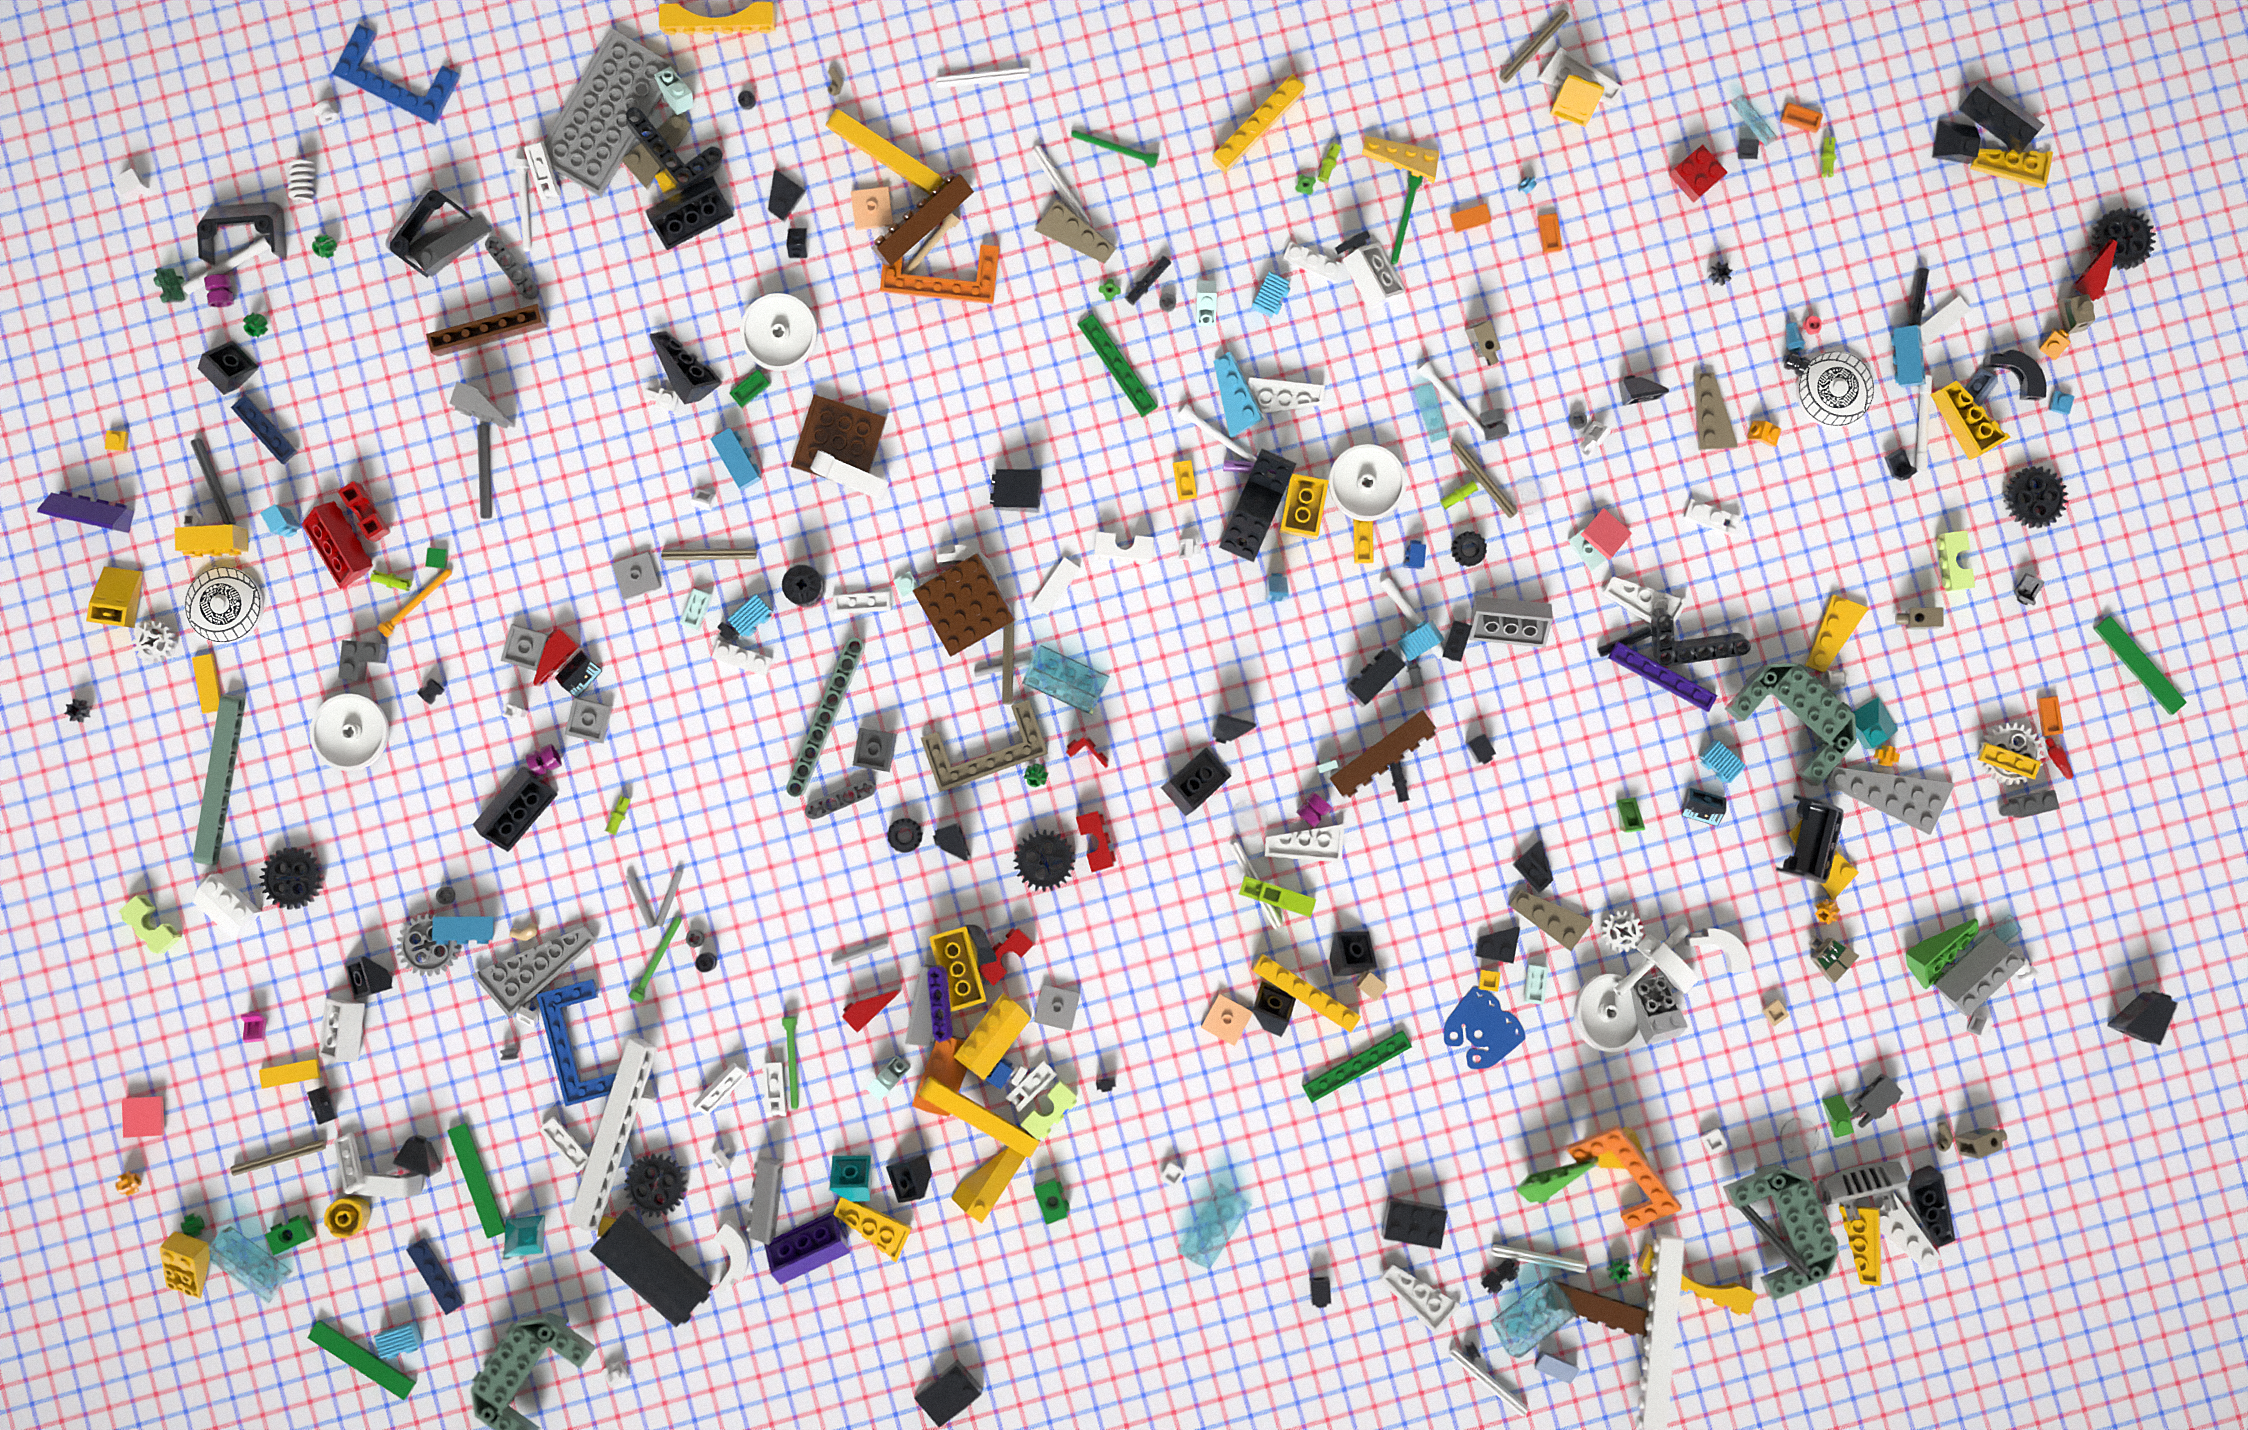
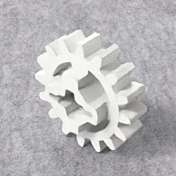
[132,621,177,663]
[1600,910,1644,952]

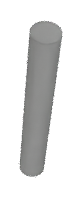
[974,657,1031,677]
[655,870,683,927]
[625,873,655,929]
[831,940,888,966]

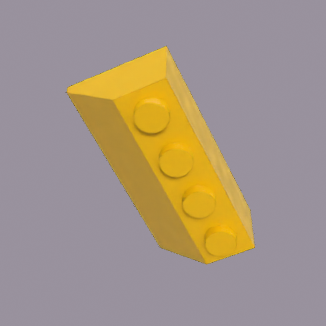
[929,926,986,1012]
[953,993,1031,1080]

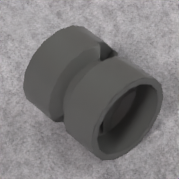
[1479,408,1510,441]

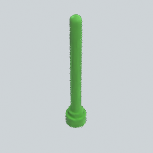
[628,917,682,1003]
[782,1016,799,1110]

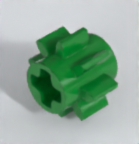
[312,234,337,259]
[242,312,268,337]
[1024,764,1049,787]
[180,1213,205,1238]
[1606,1258,1632,1284]

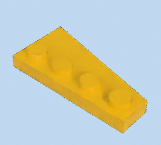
[1362,136,1440,183]
[1970,149,2053,189]
[1805,594,1869,673]
[1788,820,1859,900]
[1838,1204,1882,1286]

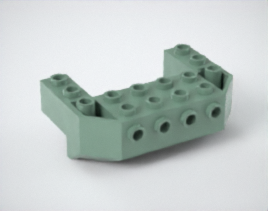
[1724,663,1857,786]
[1723,1164,1839,1301]
[470,1313,596,1430]

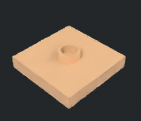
[851,187,893,230]
[1201,993,1253,1046]

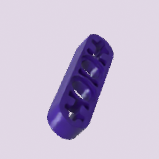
[927,965,953,1042]

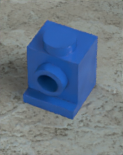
[1403,540,1426,569]
[985,1057,1014,1090]

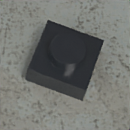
[1737,138,1759,159]
[717,622,740,641]
[1095,1077,1116,1092]

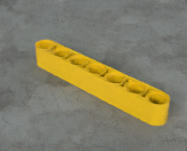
[825,108,944,195]
[918,1076,1041,1158]

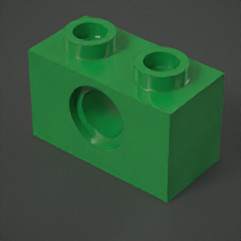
[1033,1177,1071,1225]
[264,1215,316,1256]

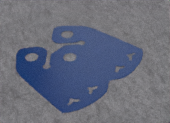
[1444,987,1526,1069]

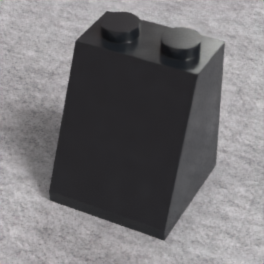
[990,469,1042,513]
[2107,991,2178,1046]

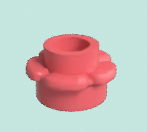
[1803,316,1822,334]

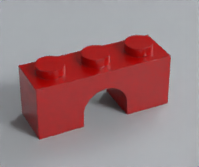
[337,481,391,542]
[1075,811,1116,873]
[978,927,1035,986]

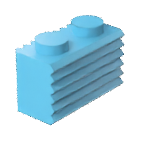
[1252,271,1291,318]
[260,504,301,538]
[727,594,773,637]
[1397,620,1444,661]
[1699,740,1746,783]
[374,1321,423,1360]

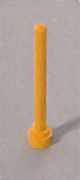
[377,569,452,638]

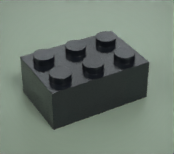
[1345,649,1407,707]
[1381,1197,1448,1250]

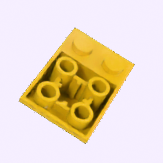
[1550,75,1605,127]
[86,566,143,628]
[159,1231,210,1299]

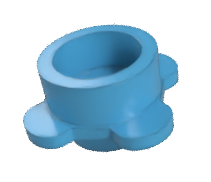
[1518,175,1537,194]

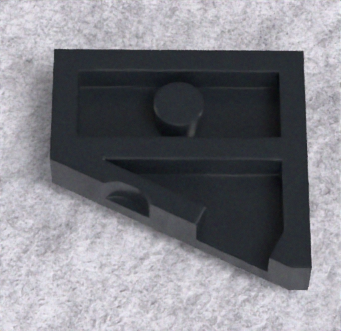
[768,169,806,222]
[1335,230,1371,255]
[1512,840,1553,893]
[1474,927,1520,964]

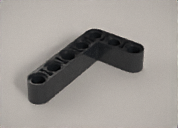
[626,107,722,191]
[1651,608,1751,666]

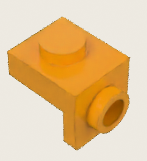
[2039,327,2071,360]
[1747,421,1781,447]

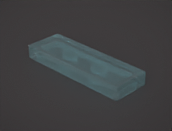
[1730,94,1777,147]
[1413,382,1450,443]
[1964,914,2023,953]

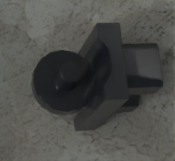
[307,1085,338,1125]

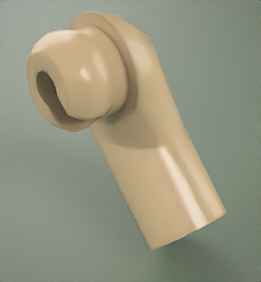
[509,923,538,941]

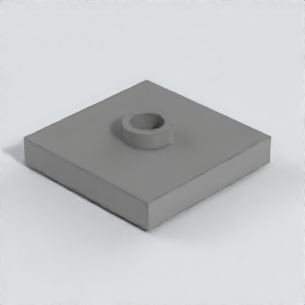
[612,552,661,600]
[500,624,549,671]
[565,697,613,743]
[1034,984,1080,1031]

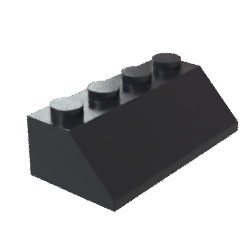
[1958,79,2045,154]
[645,176,734,251]
[472,766,558,852]

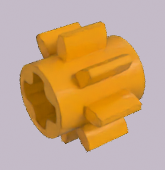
[1874,745,1900,767]
[1814,899,1841,925]
[115,1171,142,1197]

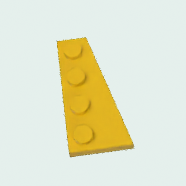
[833,1197,912,1263]

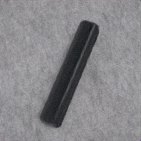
[1597,627,1652,657]

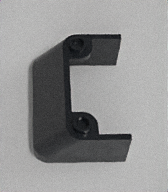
[385,188,473,278]
[197,202,287,265]
[1775,795,1844,884]

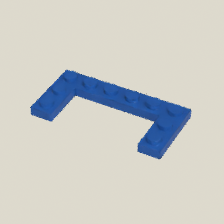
[332,23,461,126]
[536,979,617,1107]

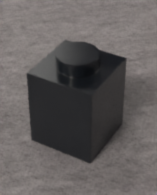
[1465,734,1496,765]
[1309,1276,1332,1308]

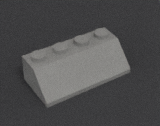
[1469,596,1553,648]
[1933,932,2025,1017]
[905,964,942,1046]
[747,1157,784,1244]

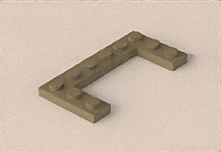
[921,700,1048,792]

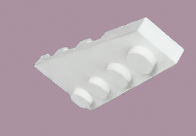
[1538,47,1623,106]
[1248,377,1325,413]
[1602,577,1688,624]
[1264,824,1344,862]
[1877,1192,1941,1272]
[1378,1264,1462,1334]

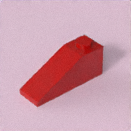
[2072,239,2117,302]
[533,628,580,687]
[841,989,901,1033]

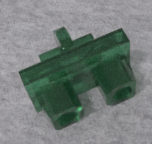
[153,267,186,303]

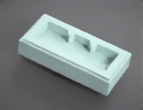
[1568,529,1607,571]
[680,588,712,630]
[1524,964,1548,1005]

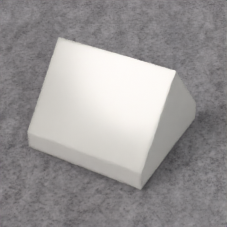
[691,490,715,511]
[637,1095,657,1114]

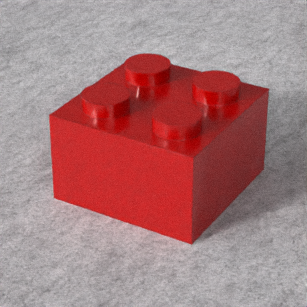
[1669,144,1728,203]

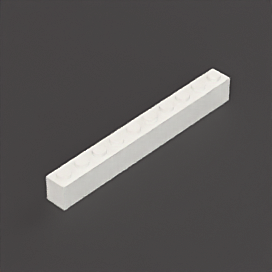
[568,1039,658,1231]
[1636,1234,1685,1430]

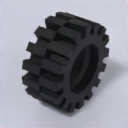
[1451,531,1487,567]
[887,818,923,853]

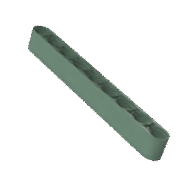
[786,637,865,797]
[193,694,245,866]

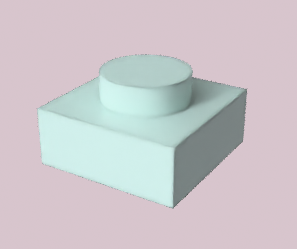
[893,571,919,598]
[1316,758,1338,773]

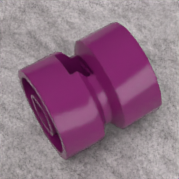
[204,274,234,308]
[526,744,562,777]
[1296,792,1332,828]

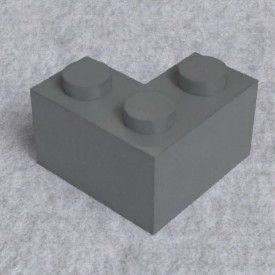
[338,640,388,681]

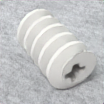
[288,160,314,203]

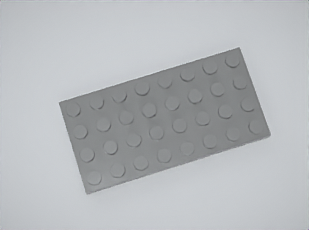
[544,28,678,197]

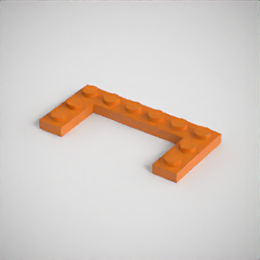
[880,244,1000,304]
[1567,1125,1682,1229]

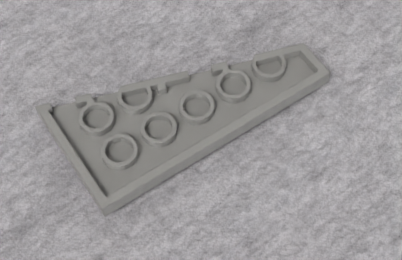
[1825,767,1955,835]
[471,926,598,1018]

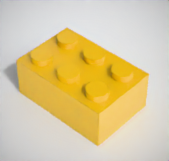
[1279,474,1329,540]
[174,525,248,558]

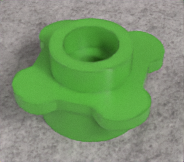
[1295,174,1316,195]
[1098,278,1121,301]

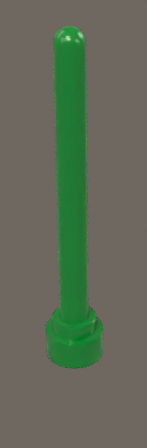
[1071,130,1159,169]
[1391,173,1424,265]

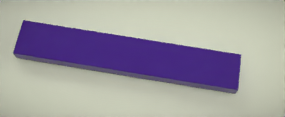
[1608,641,1718,712]

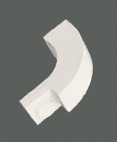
[936,545,998,586]
[1685,927,1752,973]
[1636,933,1697,995]
[714,1219,750,1293]

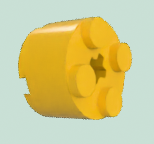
[324,1195,371,1238]

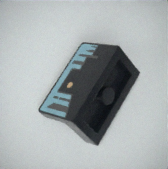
[555,650,602,698]
[1681,787,1727,826]

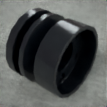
[782,565,826,608]

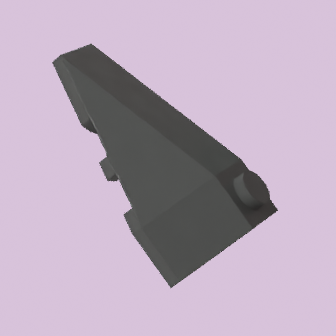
[409,215,492,277]

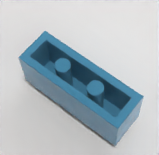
[1891,325,1926,388]
[710,428,762,491]
[432,916,493,945]

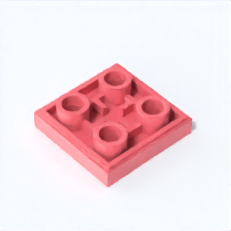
[1580,508,1632,560]
[122,1096,165,1138]

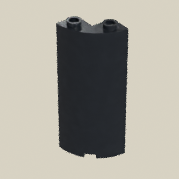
[589,1210,713,1327]

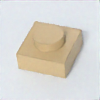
[1761,999,1790,1027]

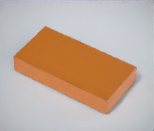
[1780,102,1823,133]
[1449,203,1492,234]
[1537,213,1563,254]
[2036,696,2064,736]

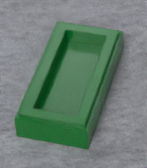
[729,369,771,408]

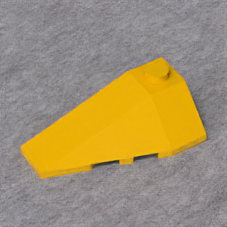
[951,1147,1026,1224]

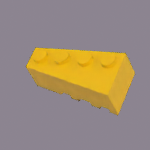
[1930,380,2011,460]

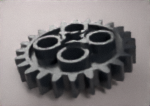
[2091,207,2156,270]
[2003,466,2069,529]
[1013,829,1076,892]
[259,847,325,910]
[624,1153,688,1218]

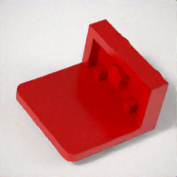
[1066,737,1109,768]

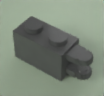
[1998,790,2060,818]
[1851,1074,1904,1128]

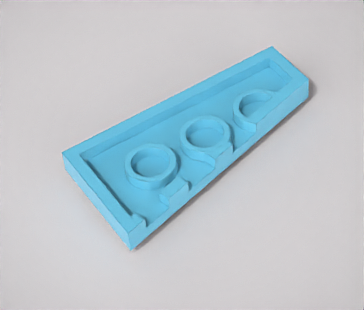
[1213,352,1264,438]

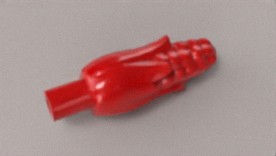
[2044,737,2074,779]

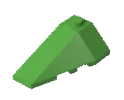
[1906,918,1979,990]
[1516,1157,1599,1204]

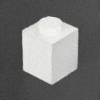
[112,168,149,201]

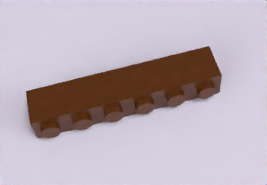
[871,173,974,266]
[426,304,548,357]
[1329,710,1438,798]
[1545,1280,1649,1338]

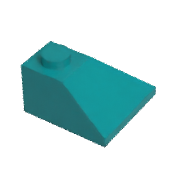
[1852,697,1898,749]
[829,1155,872,1202]
[504,1215,545,1258]

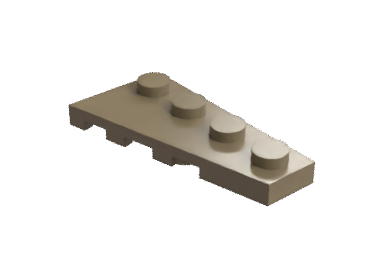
[622,113,692,190]
[1034,199,1117,264]
[1693,372,1738,450]
[1508,889,1594,951]

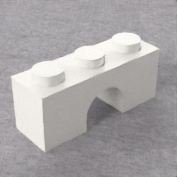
[1094,532,1154,565]

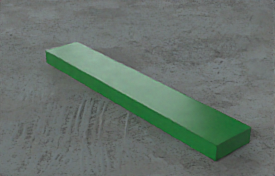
[1077,314,1158,418]
[2094,616,2187,715]
[1302,1030,1412,1103]
[447,1122,505,1239]
[307,1320,417,1401]

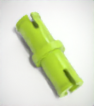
[1821,137,1837,178]
[1317,143,1342,183]
[1440,480,1479,510]
[370,570,412,591]
[604,795,631,835]

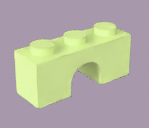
[1936,530,1975,592]
[118,895,182,954]
[1021,1079,1077,1140]

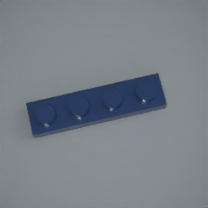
[230,395,298,465]
[406,1238,465,1315]

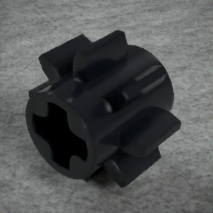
[1708,261,1733,286]
[64,699,92,723]

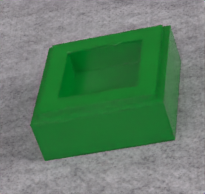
[425,548,448,569]

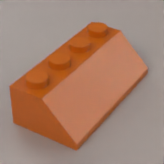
[912,1031,968,1117]

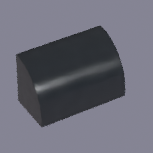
[965,925,997,966]

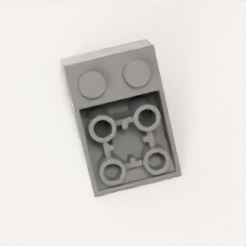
[449,381,515,429]
[1630,975,1688,1044]

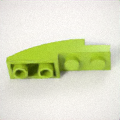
[1238,876,1317,918]

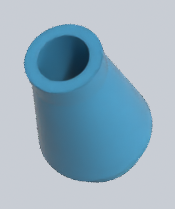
[1785,322,1805,352]

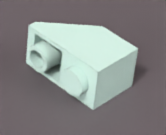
[654,66,693,115]
[1196,281,1217,326]
[866,1055,910,1101]

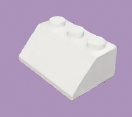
[1343,242,1406,309]
[193,873,262,940]
[319,998,365,1062]

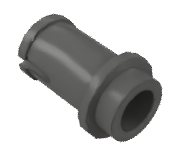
[1406,664,1424,689]

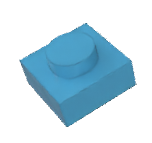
[2048,391,2075,415]

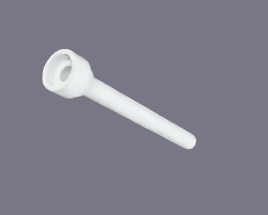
[513,159,531,252]
[1417,361,1484,435]
[1178,404,1257,463]

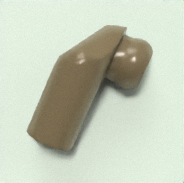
[827,67,844,96]
[1937,1122,1954,1152]

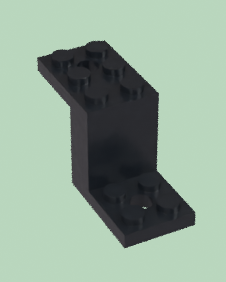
[1219,448,1297,563]

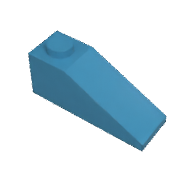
[1265,573,1289,602]

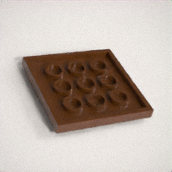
[790,394,887,481]
[912,553,1017,657]

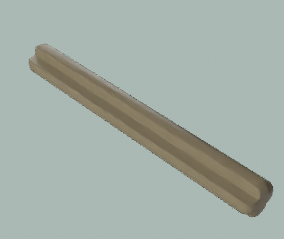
[1499,10,1570,83]
[1451,441,1518,518]
[661,548,757,560]
[1002,611,1014,705]
[230,1139,326,1176]

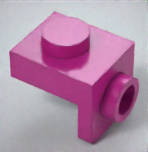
[241,1011,267,1043]

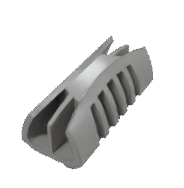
[1819,1162,1908,1221]

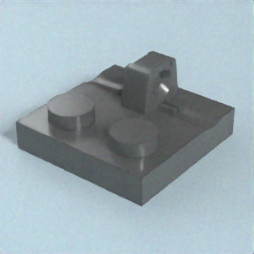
[852,728,897,772]

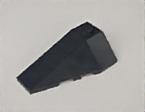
[649,331,722,405]
[1907,1165,1956,1247]

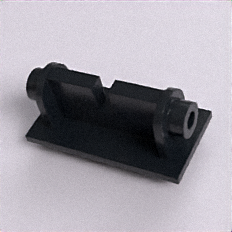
[1442,620,1472,662]
[1481,1259,1520,1295]

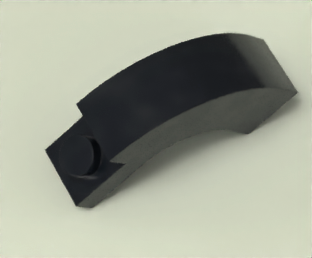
[1983,350,2047,401]

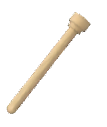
[901,213,960,275]

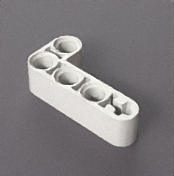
[810,451,889,501]
[343,1172,422,1198]

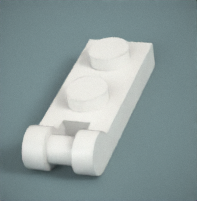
[524,142,561,200]
[1683,499,1741,536]
[1005,1060,1057,1112]
[762,1061,787,1117]

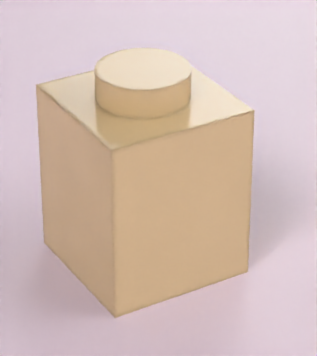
[1356,971,1388,1001]

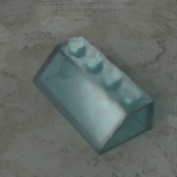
[1022,645,1110,715]
[1177,1183,1252,1270]
[209,1226,292,1304]
[1491,1277,1578,1358]

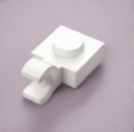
[643,388,679,412]
[1579,421,1611,457]
[502,703,528,720]

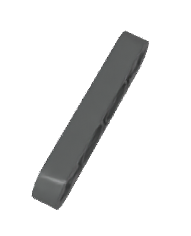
[485,236,539,300]
[805,780,876,820]

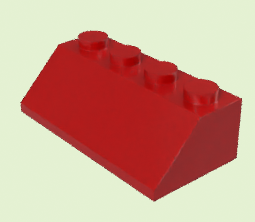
[301,501,373,589]

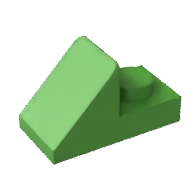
[1616,797,1645,833]
[1822,1095,1854,1138]

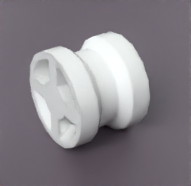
[312,101,338,125]
[179,510,204,527]

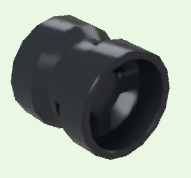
[1783,351,1810,376]
[417,678,445,705]
[695,952,718,973]

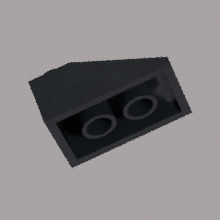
[1160,747,1231,816]
[914,1359,983,1428]

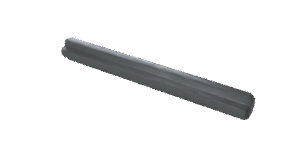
[477,424,492,519]
[190,438,236,525]
[1738,1204,1810,1277]

